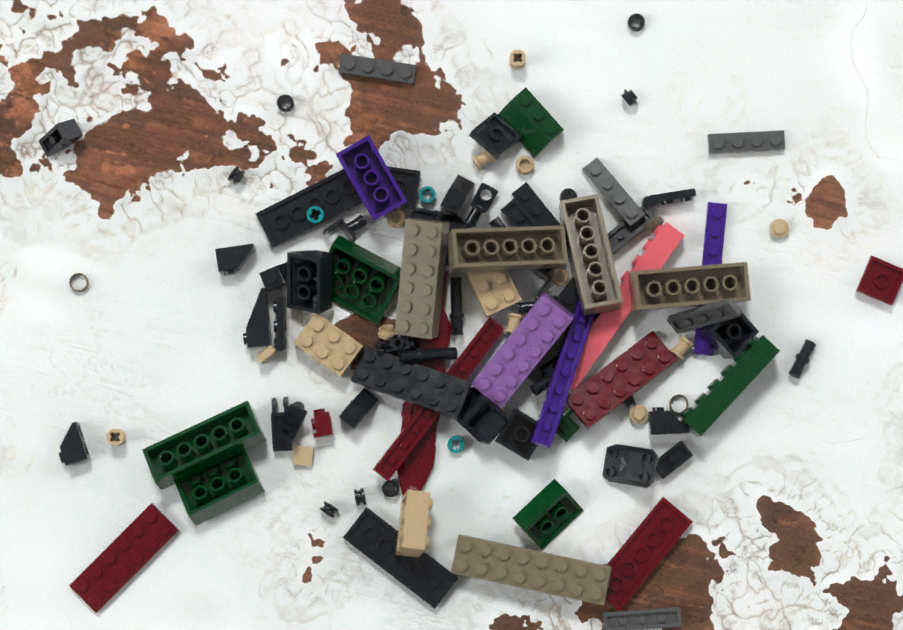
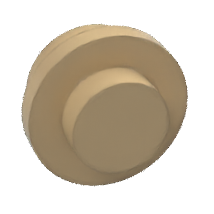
[515,156,534,175]
[386,210,406,228]
[770,219,789,238]
[551,268,570,287]
[378,324,396,340]
[629,405,648,424]

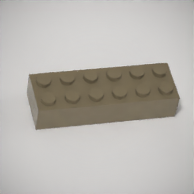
[559,194,623,316]
[395,218,449,339]
[447,225,568,273]
[629,262,751,311]

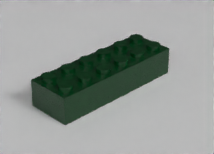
[681,335,780,437]
[142,400,267,490]

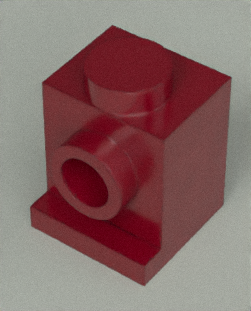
[311,408,334,438]

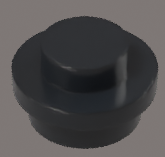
[621,89,638,107]

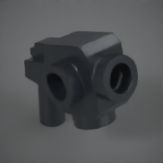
[375,335,417,355]

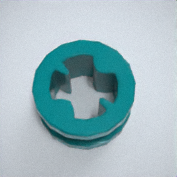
[419,186,436,204]
[307,206,324,224]
[447,436,465,453]

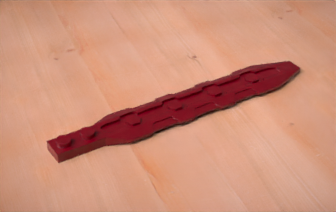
[397,270,451,497]

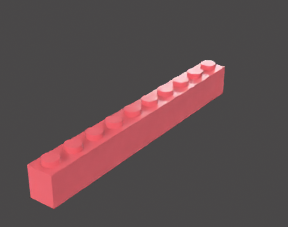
[570,222,684,392]

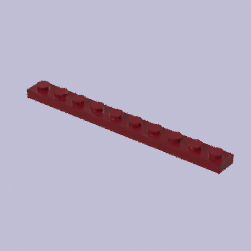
[372,317,505,481]

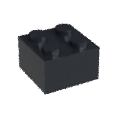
[700,312,759,359]
[495,408,538,461]

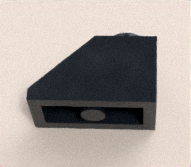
[39,119,83,157]
[440,175,475,216]
[215,243,255,276]
[339,388,379,429]
[648,407,689,435]
[59,422,91,466]

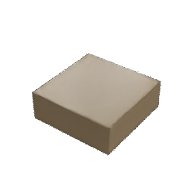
[257,346,277,364]
[292,445,314,466]

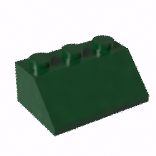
[498,87,564,158]
[512,479,584,550]

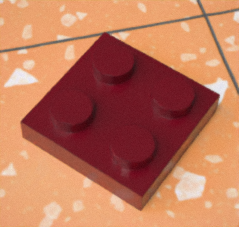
[856,255,903,306]

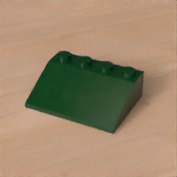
[329,235,401,325]
[176,451,265,526]

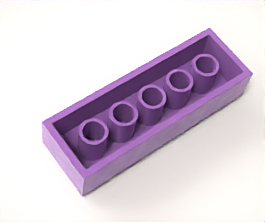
[472,292,575,408]

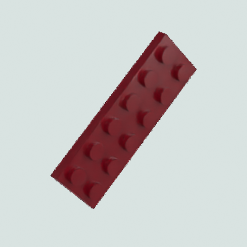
[565,331,677,429]
[605,497,693,611]
[69,503,179,613]

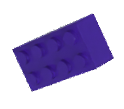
[336,135,408,223]

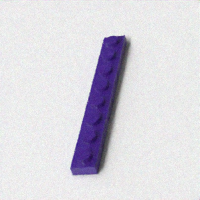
[693,202,727,356]
[531,300,594,449]

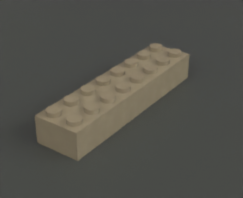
[451,534,612,606]

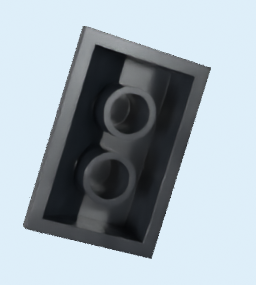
[287,250,332,314]

